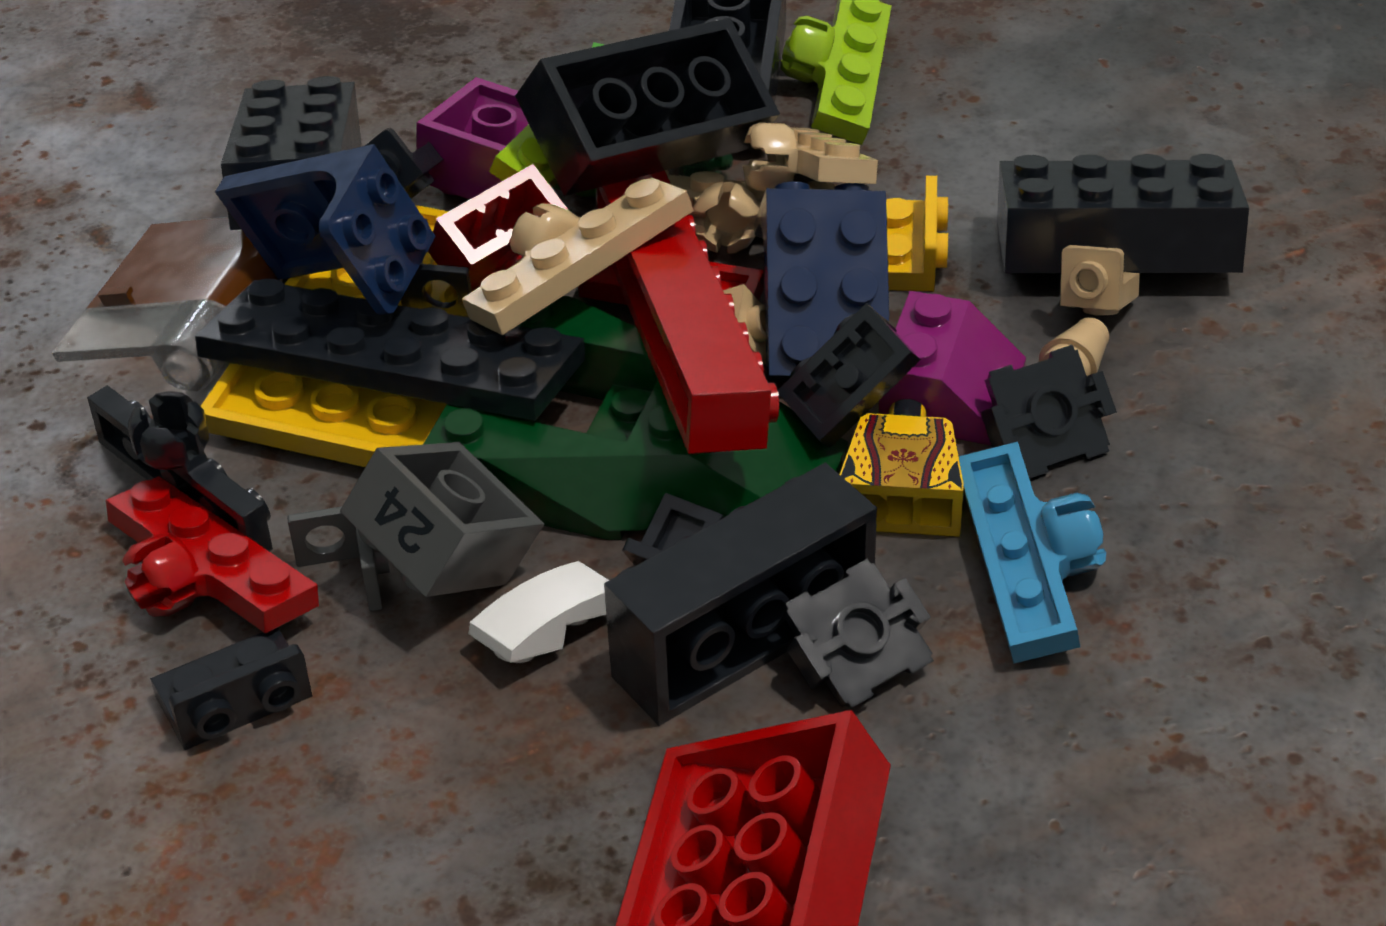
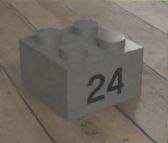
[340,442,544,597]

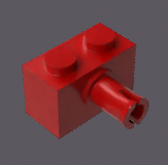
[428,164,568,291]

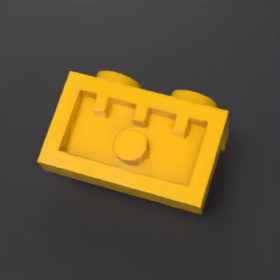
[886,175,948,292]

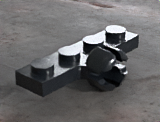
[87,385,273,552]

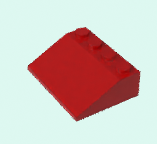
[616,710,891,926]

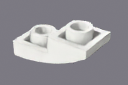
[468,561,609,663]

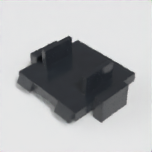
[980,345,1117,479]
[783,559,934,707]

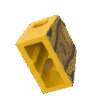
[839,399,964,537]

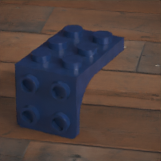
[215,144,436,315]
[754,181,889,382]

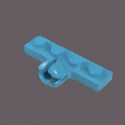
[958,442,1107,663]

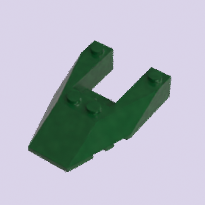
[423,295,848,540]

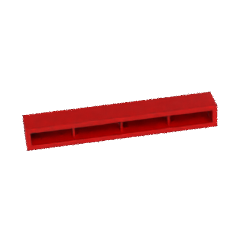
[595,171,779,454]

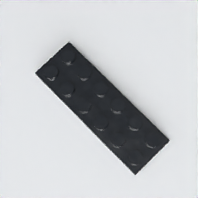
[195,279,585,421]

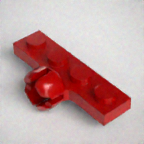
[106,476,319,634]

